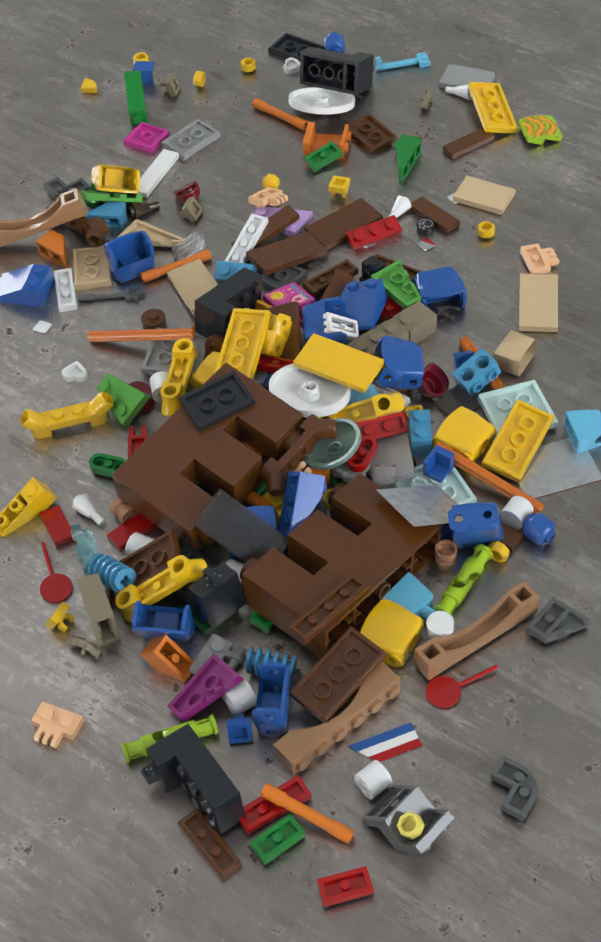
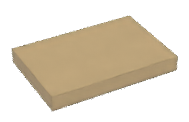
[453,176,516,215]
[72,246,112,291]

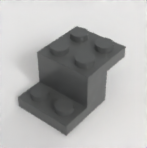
[361,785,454,854]

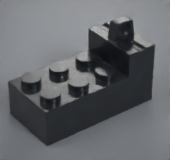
[300,47,374,95]
[195,267,262,338]
[170,544,247,629]
[140,724,246,834]

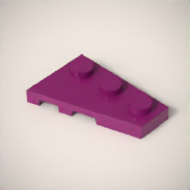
[167,653,244,722]

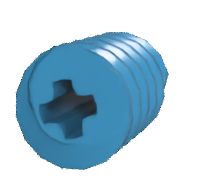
[88,553,136,593]
[245,646,297,680]

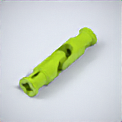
[433,544,493,616]
[121,714,219,763]

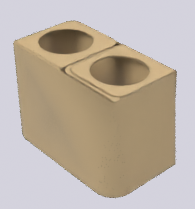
[493,330,536,376]

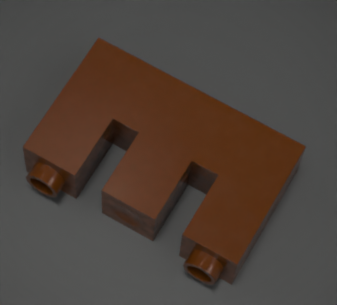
[112,363,304,550]
[240,473,442,658]

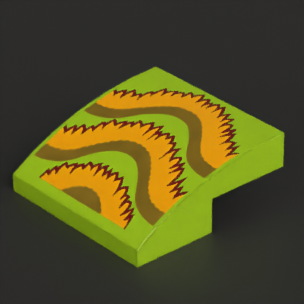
[517,115,563,145]

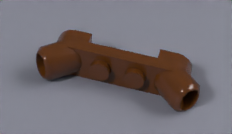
[45,206,110,247]
[259,414,338,497]

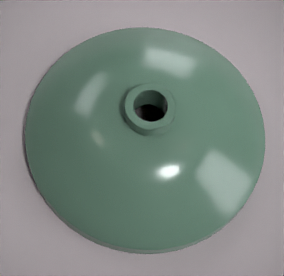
[303,418,361,470]

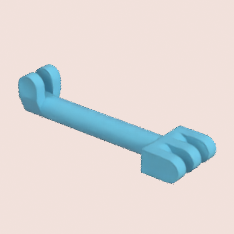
[375,52,431,71]

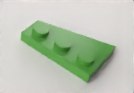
[80,190,143,203]
[371,259,422,309]
[96,373,151,426]

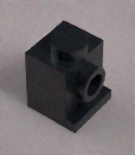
[359,255,385,282]

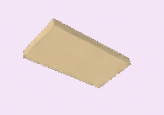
[166,259,218,316]
[519,273,558,332]

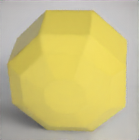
[397,811,425,840]

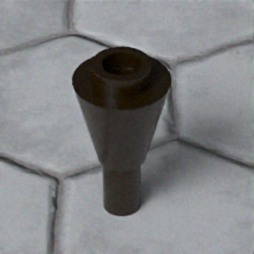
[127,201,160,220]

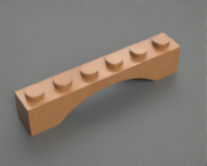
[0,188,87,247]
[414,581,539,681]
[273,661,400,775]

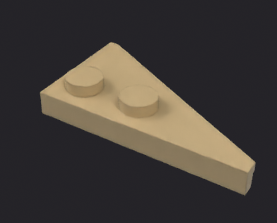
[118,219,187,247]

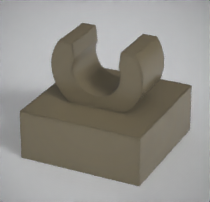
[159,73,180,97]
[179,196,203,222]

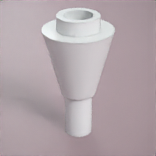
[445,84,472,100]
[388,196,412,218]
[72,493,106,526]

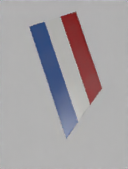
[348,723,423,762]

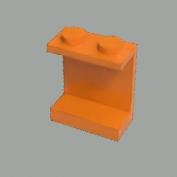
[303,122,352,159]

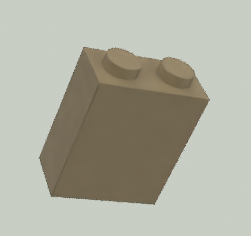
[76,573,120,646]

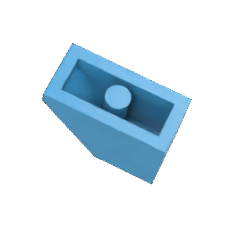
[87,202,128,230]

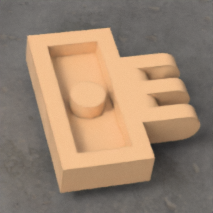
[248,187,288,208]
[520,243,560,274]
[31,701,85,749]

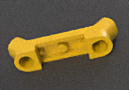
[160,338,198,417]
[20,392,114,439]
[318,392,404,423]
[115,555,207,622]

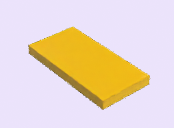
[468,82,518,133]
[214,308,272,380]
[293,333,384,393]
[481,399,555,483]

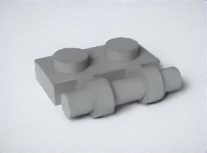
[190,633,247,675]

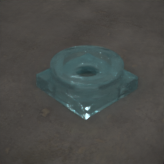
[70,522,100,576]

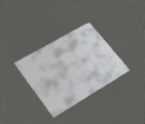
[519,438,601,498]
[376,485,463,527]

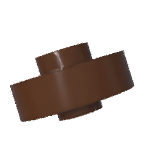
[141,309,166,329]
[205,334,225,356]

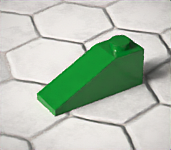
[124,70,147,125]
[394,134,421,183]

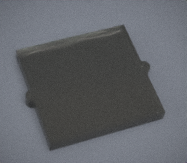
[432,385,480,417]

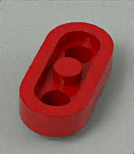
[347,436,378,472]

